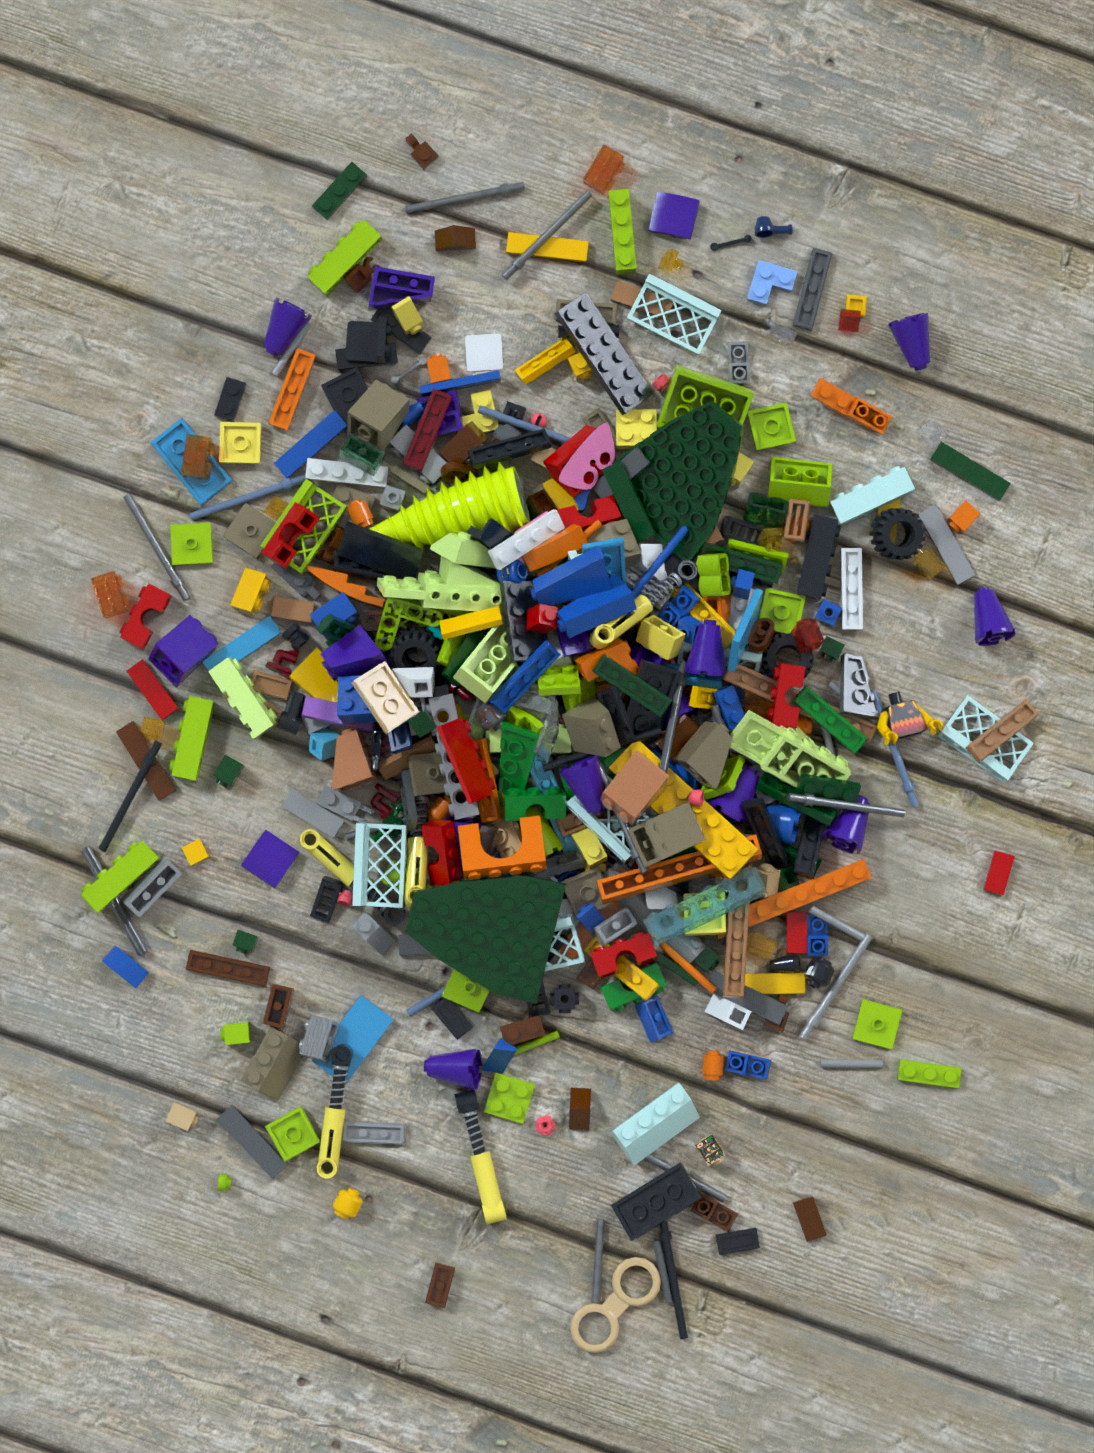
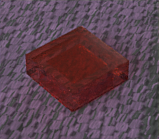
[838,309,861,332]

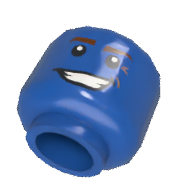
[496,559,528,584]

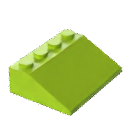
[656,364,754,427]

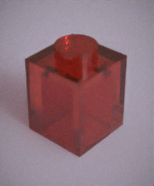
[791,619,824,653]

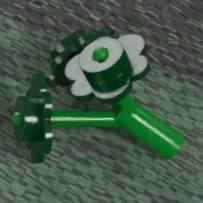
[372,802,413,843]

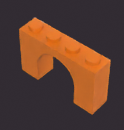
[575,638,639,706]
[458,816,547,880]

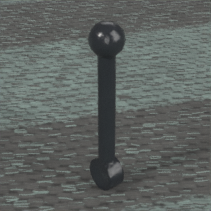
[710,235,752,251]

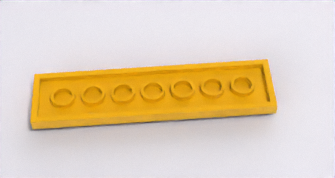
[609,741,758,880]

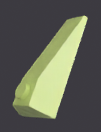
[430,531,496,568]

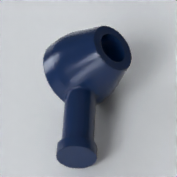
[754,216,793,238]

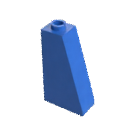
[531,546,612,606]
[557,574,637,638]

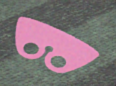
[559,422,615,490]

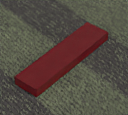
[403,388,452,472]

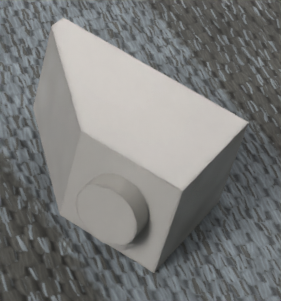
[351,911,396,955]

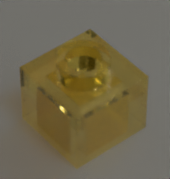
[141,716,166,740]

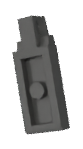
[271,561,321,601]

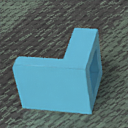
[309,728,340,761]

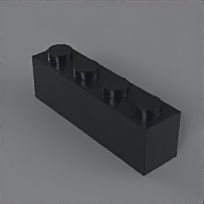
[796,514,841,601]

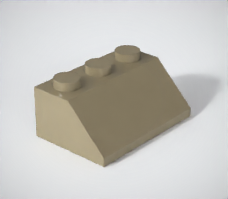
[240,1026,303,1100]

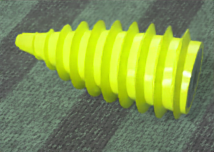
[369,462,530,549]

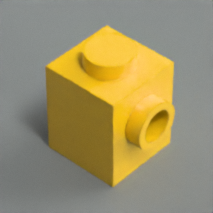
[568,352,593,380]

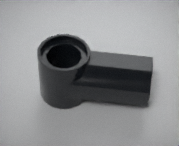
[277,691,306,735]

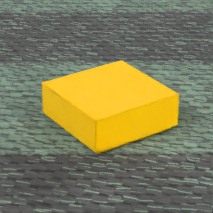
[845,295,867,318]
[182,838,209,866]

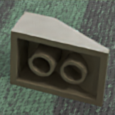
[576,519,641,568]

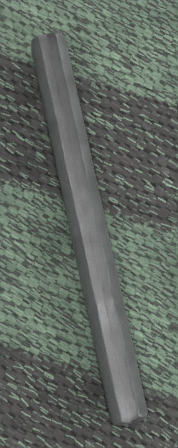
[81,846,148,956]

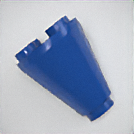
[745,805,801,845]

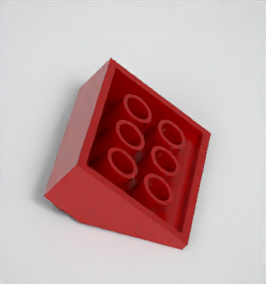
[437,717,496,804]

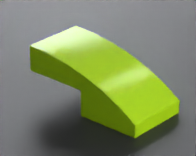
[503,706,545,740]

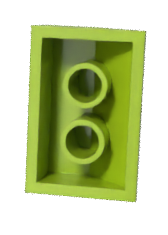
[767,457,832,507]

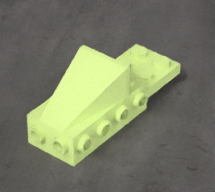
[377,556,504,613]
[730,710,851,788]

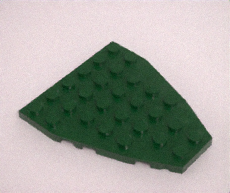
[613,401,744,561]
[405,874,566,1004]

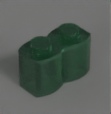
[743,492,789,530]

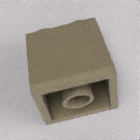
[347,380,410,455]
[562,696,621,757]
[673,721,733,789]

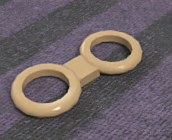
[570,1257,661,1353]

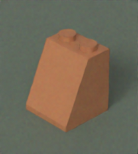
[332,728,378,792]
[600,750,669,826]

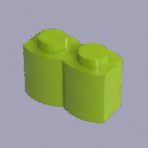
[696,553,731,597]

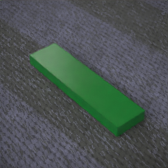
[793,686,868,754]

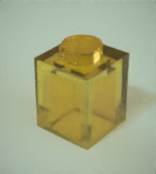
[913,548,946,582]
[747,932,778,961]

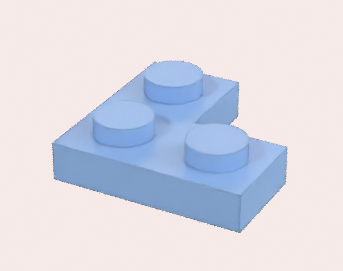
[747,260,797,305]

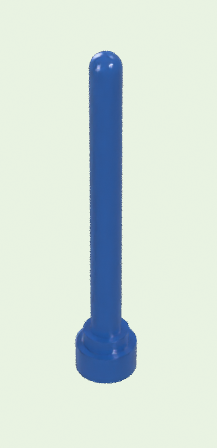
[631,526,688,599]

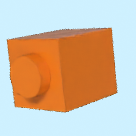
[426,354,451,384]
[947,500,981,534]

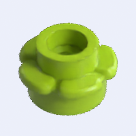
[217,1173,231,1193]

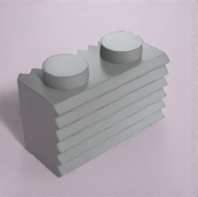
[299,1014,339,1063]

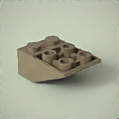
[628,802,706,867]

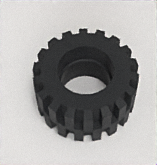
[869,508,926,560]
[390,626,443,673]
[762,633,814,680]

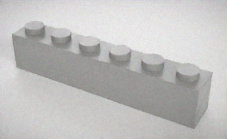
[603,859,706,963]

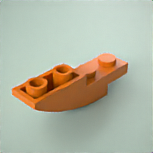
[810,378,892,435]

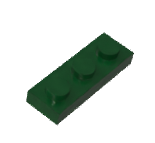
[312,162,367,220]
[796,773,861,803]

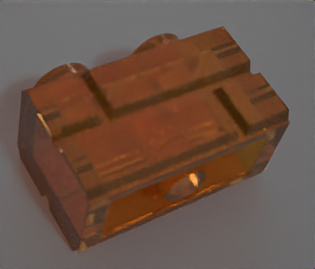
[583,144,626,194]
[181,434,216,480]
[91,571,130,619]

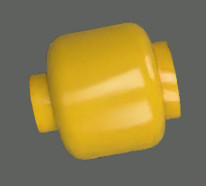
[332,1187,363,1220]

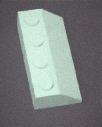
[610,1083,700,1166]

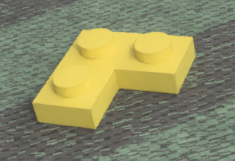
[458,390,498,433]

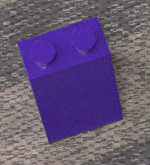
[148,615,219,688]
[320,625,392,682]

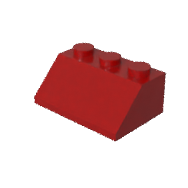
[543,425,616,498]

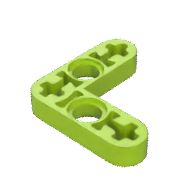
[375,597,444,651]

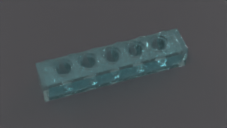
[643,867,768,947]

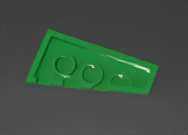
[499,721,542,804]

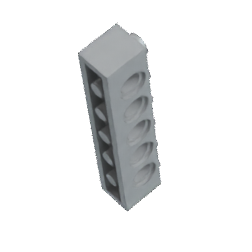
[426,693,480,820]

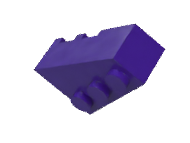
[368,266,435,311]

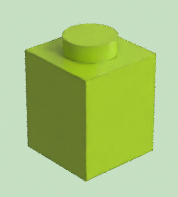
[220,1022,252,1045]

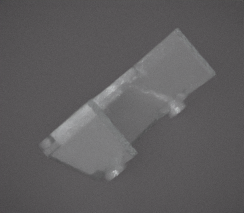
[468,680,559,763]

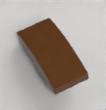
[691,1193,738,1232]

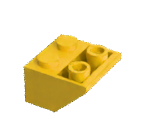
[230,567,271,616]

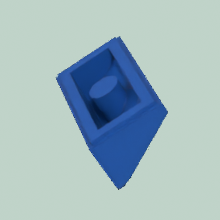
[635,995,673,1043]
[481,1039,517,1073]

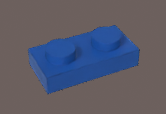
[713,684,745,730]

